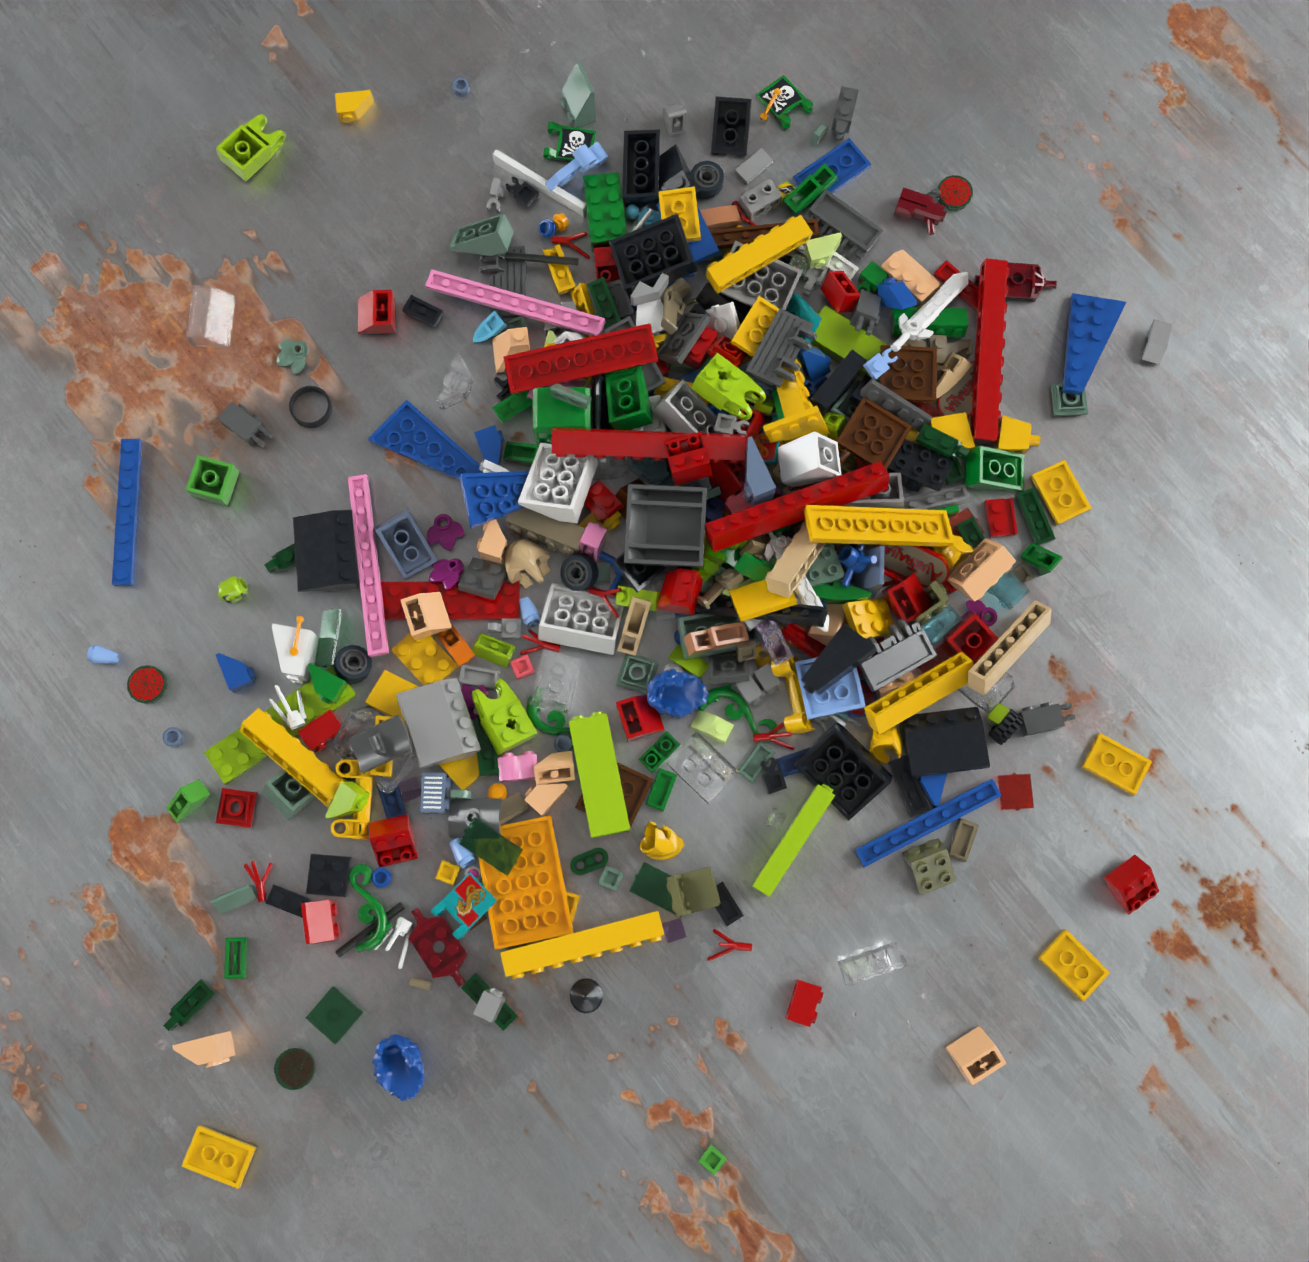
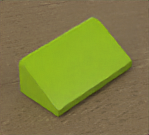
[472,633,516,668]
[668,644,709,680]

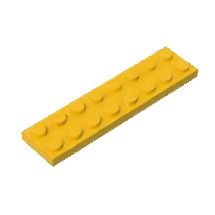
[804,505,955,547]

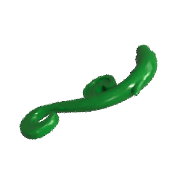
[698,684,778,742]
[526,688,571,736]
[349,864,392,953]

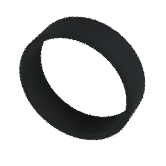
[289,386,332,428]

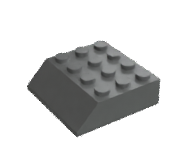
[624,484,707,568]

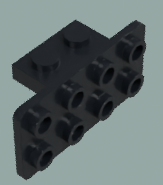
[887,439,953,493]

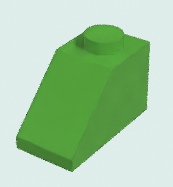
[166,779,210,823]

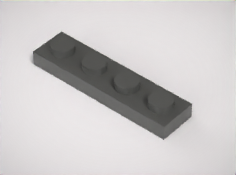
[860,379,931,432]

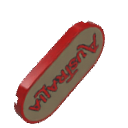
[937,360,975,418]
[877,545,950,587]

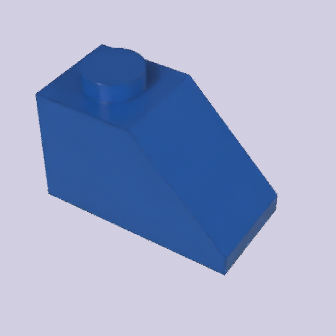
[877,278,917,310]
[795,345,831,382]
[216,653,256,693]
[918,773,947,808]

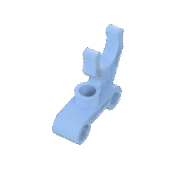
[545,142,609,191]

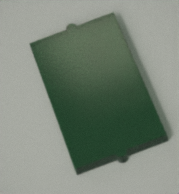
[315,608,343,668]
[459,817,523,876]
[630,862,682,918]

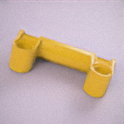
[771,655,815,735]
[331,759,373,839]

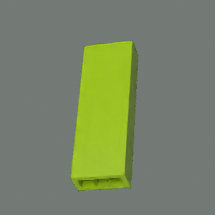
[811,305,888,383]
[568,711,631,839]
[752,784,835,897]

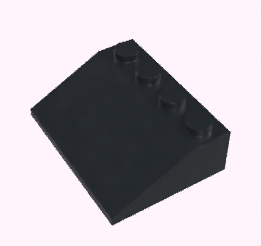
[609,213,698,298]
[293,510,358,592]
[899,707,990,777]
[794,722,893,821]

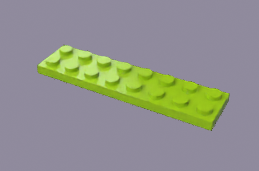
[204,665,357,785]

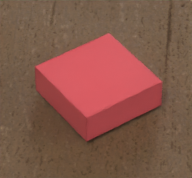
[510,654,535,680]

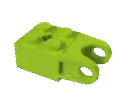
[216,114,286,181]
[691,353,766,420]
[472,679,537,756]

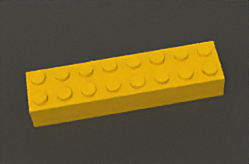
[500,911,664,979]

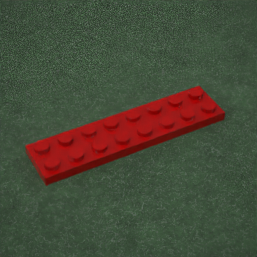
[503,323,659,395]
[381,581,520,620]

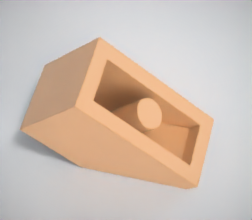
[534,751,575,785]
[524,783,569,817]

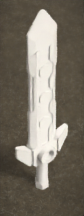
[891,272,968,352]
[764,532,829,632]

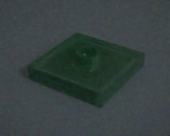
[306,986,364,1045]

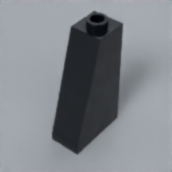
[810,349,867,417]
[801,623,877,695]

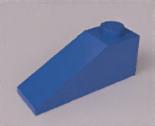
[474,425,505,466]

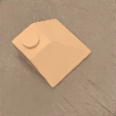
[492,327,531,374]

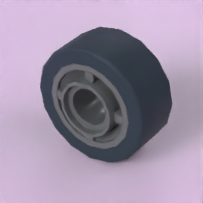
[691,161,724,198]
[560,554,599,591]
[334,645,372,684]

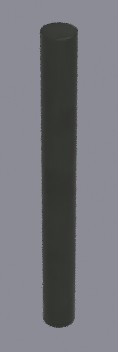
[505,252,579,266]
[335,902,405,958]

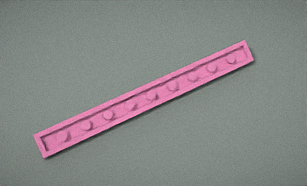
[425,269,606,336]
[348,474,389,657]

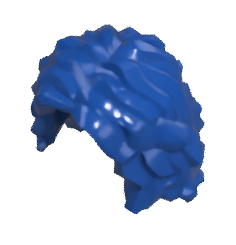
[647,669,709,718]
[372,1034,425,1101]

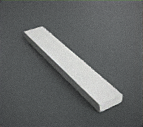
[492,150,587,217]

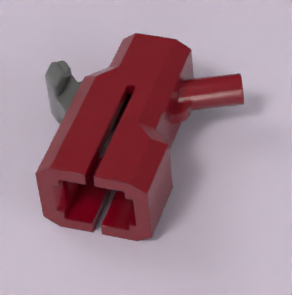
[893,187,946,235]

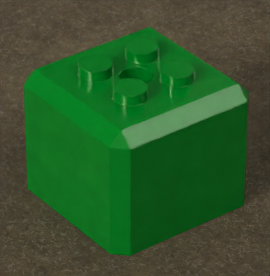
[533,387,592,445]

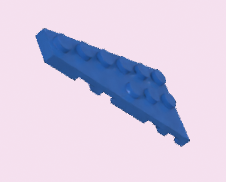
[1062,293,1126,395]
[368,400,482,480]
[459,471,529,529]

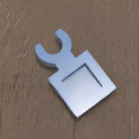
[863,348,898,380]

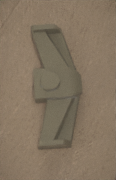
[661,278,693,334]
[902,335,973,365]
[696,553,764,609]

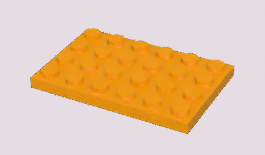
[475,815,574,950]

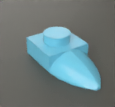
[473,310,508,343]

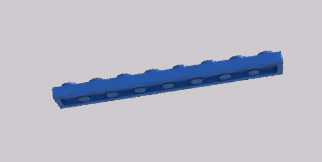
[112,439,142,586]
[854,778,1002,868]

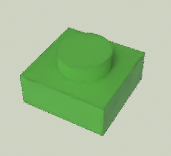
[698,1144,727,1175]

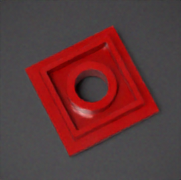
[707,335,748,367]
[215,788,258,828]

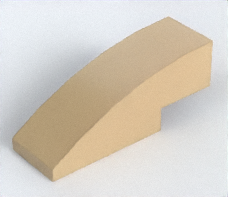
[936,352,972,399]
[617,596,651,656]

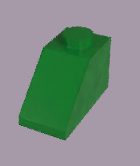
[308,663,348,704]

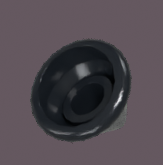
[570,978,603,1013]

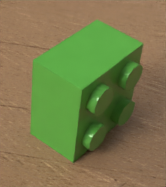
[185,455,240,506]

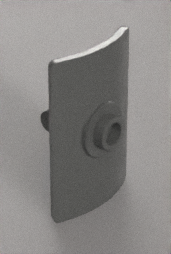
[349,715,412,773]
[448,798,503,838]

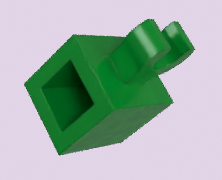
[857,261,889,294]

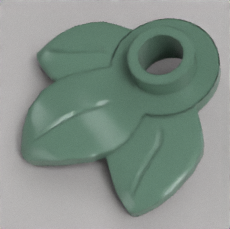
[276,339,309,375]

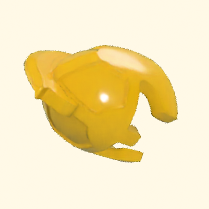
[932,535,974,570]
[869,726,902,763]
[640,821,685,860]

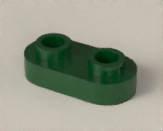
[570,848,609,875]

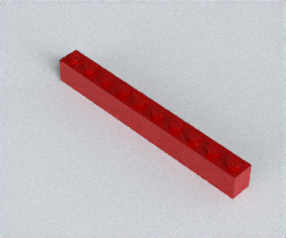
[970,258,1010,445]
[551,428,746,463]
[705,461,890,552]

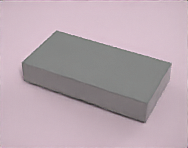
[735,148,774,185]
[458,664,500,691]

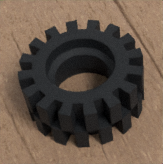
[988,709,1024,745]

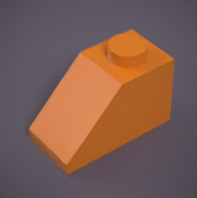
[436,624,475,667]

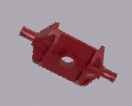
[974,262,1057,302]
[408,907,468,987]

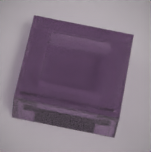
[398,777,421,803]
[662,918,687,943]

